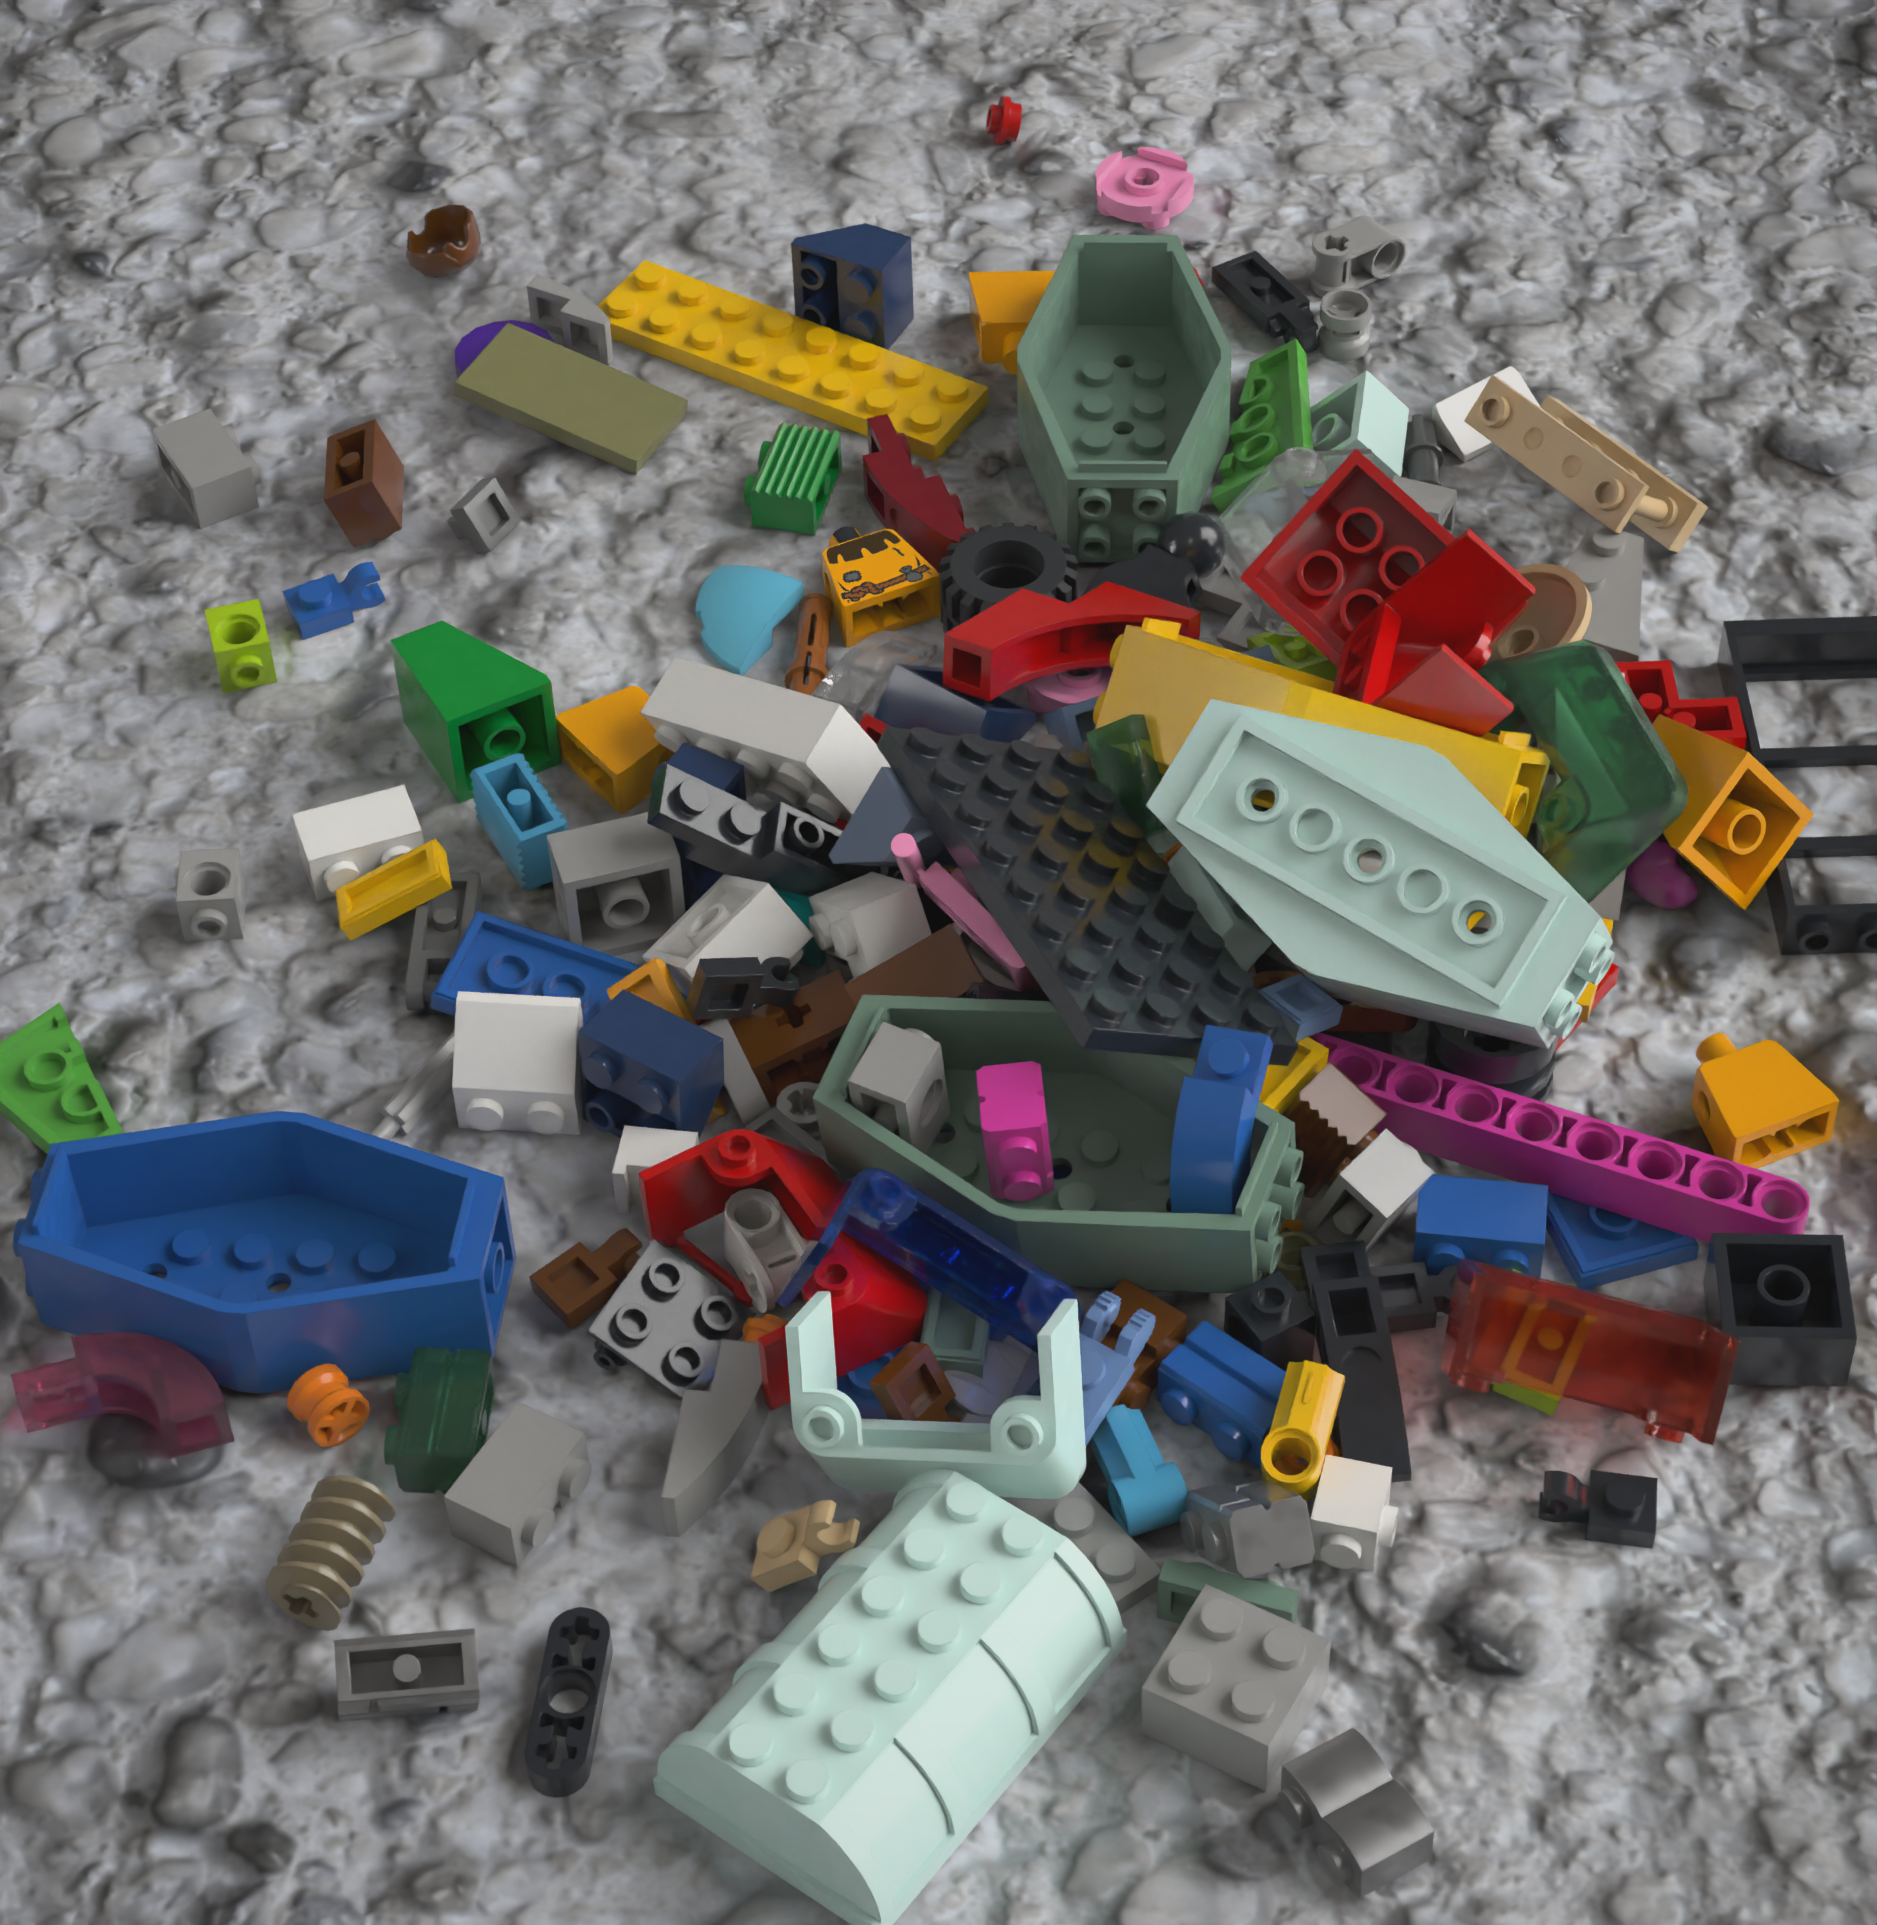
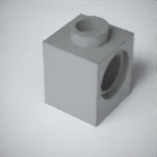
[175,848,247,942]

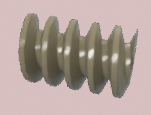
[266,1475,395,1631]

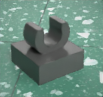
[447,477,521,554]

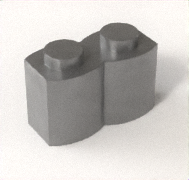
[1277,1728,1434,1898]

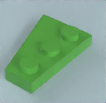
[0,1002,123,1154]

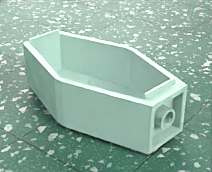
[1146,699,1615,1049]

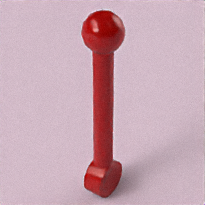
[662,1231,754,1308]

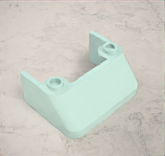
[785,1291,1086,1499]

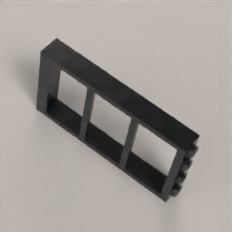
[1717,616,1877,955]

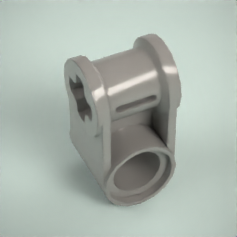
[1309,215,1406,297]

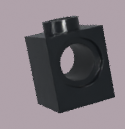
[1224,1270,1316,1372]

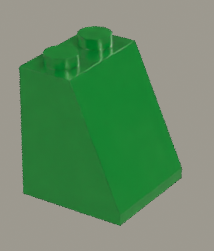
[390,621,562,804]

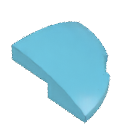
[696,565,804,676]

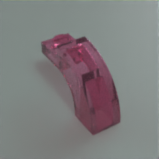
[11,1332,235,1459]

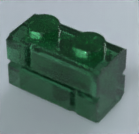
[384,1347,497,1494]

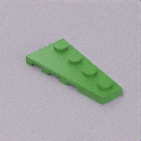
[1210,339,1315,515]

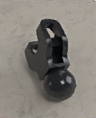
[1082,511,1225,609]

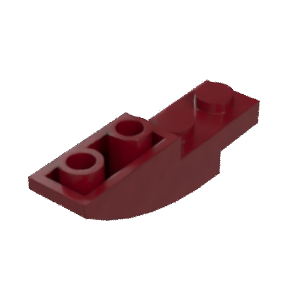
[862,414,976,573]

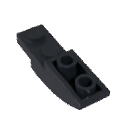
[647,764,877,896]
[1299,1240,1412,1483]

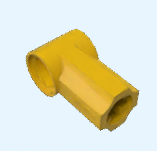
[1260,1360,1345,1501]

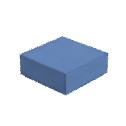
[1258,974,1343,1042]

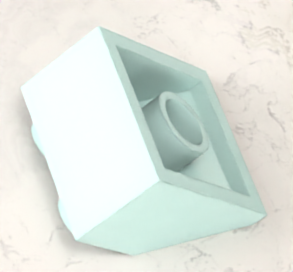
[1278,370,1409,491]

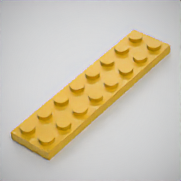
[597,260,989,462]

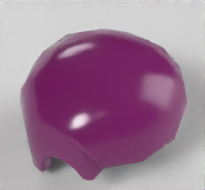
[1625,816,1698,910]

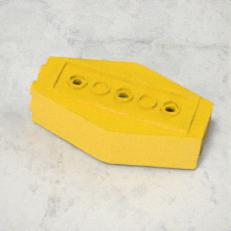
[1093,617,1553,839]

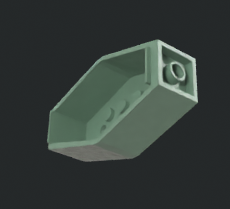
[1017,235,1231,563]
[813,994,1305,1293]

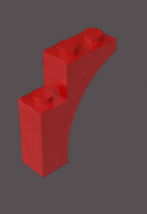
[943,581,1201,702]

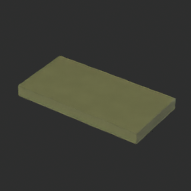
[454,323,688,475]

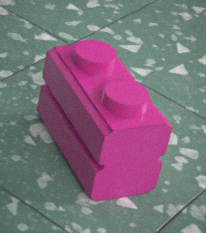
[976,1061,1055,1202]

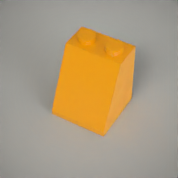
[1628,714,1814,910]

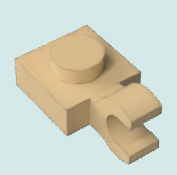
[750,1500,860,1592]

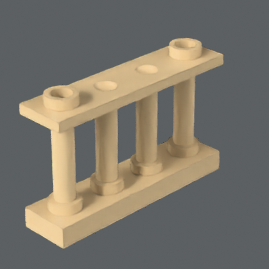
[1464,375,1708,553]

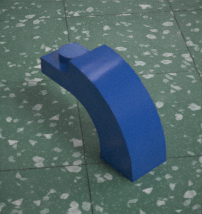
[1170,1025,1273,1214]

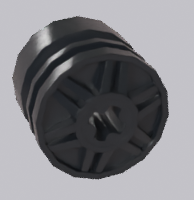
[1424,1020,1558,1103]

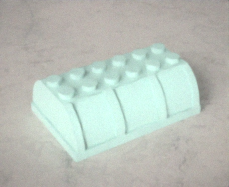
[653,1468,1127,1925]

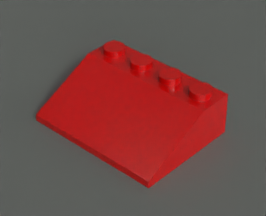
[1239,448,1530,667]

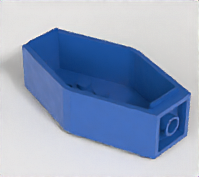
[13,1111,517,1393]

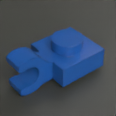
[282,562,385,640]

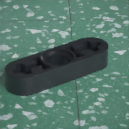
[524,1607,613,1798]

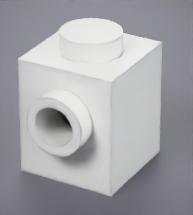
[1310,1454,1399,1571]

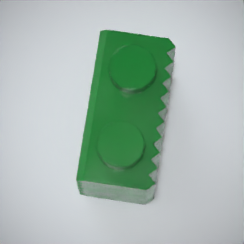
[744,422,842,535]

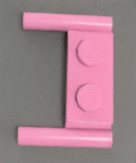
[891,833,1040,992]

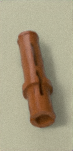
[784,593,834,698]

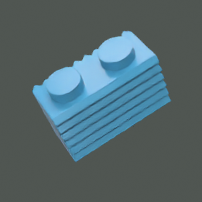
[469,753,568,890]

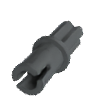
[1402,414,1443,486]

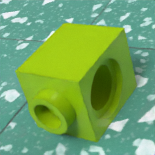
[204,599,277,693]

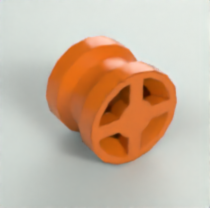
[286,1363,370,1447]

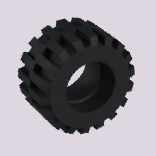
[940,523,1078,633]

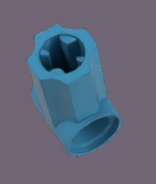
[1089,1404,1188,1537]

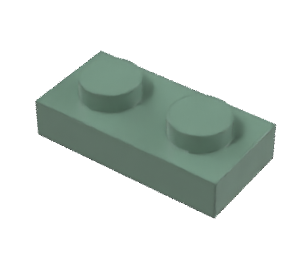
[1157,1558,1299,1624]

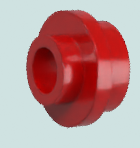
[986,96,1022,146]

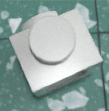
[612,1125,699,1214]

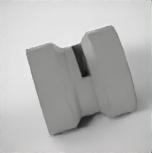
[1318,288,1372,361]

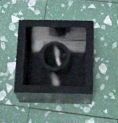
[1703,1233,1857,1387]

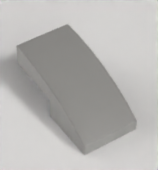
[527,274,614,365]

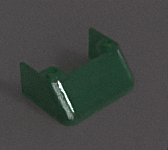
[1477,640,1688,904]

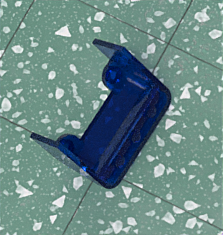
[776,1168,1082,1398]

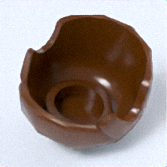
[406,205,481,278]

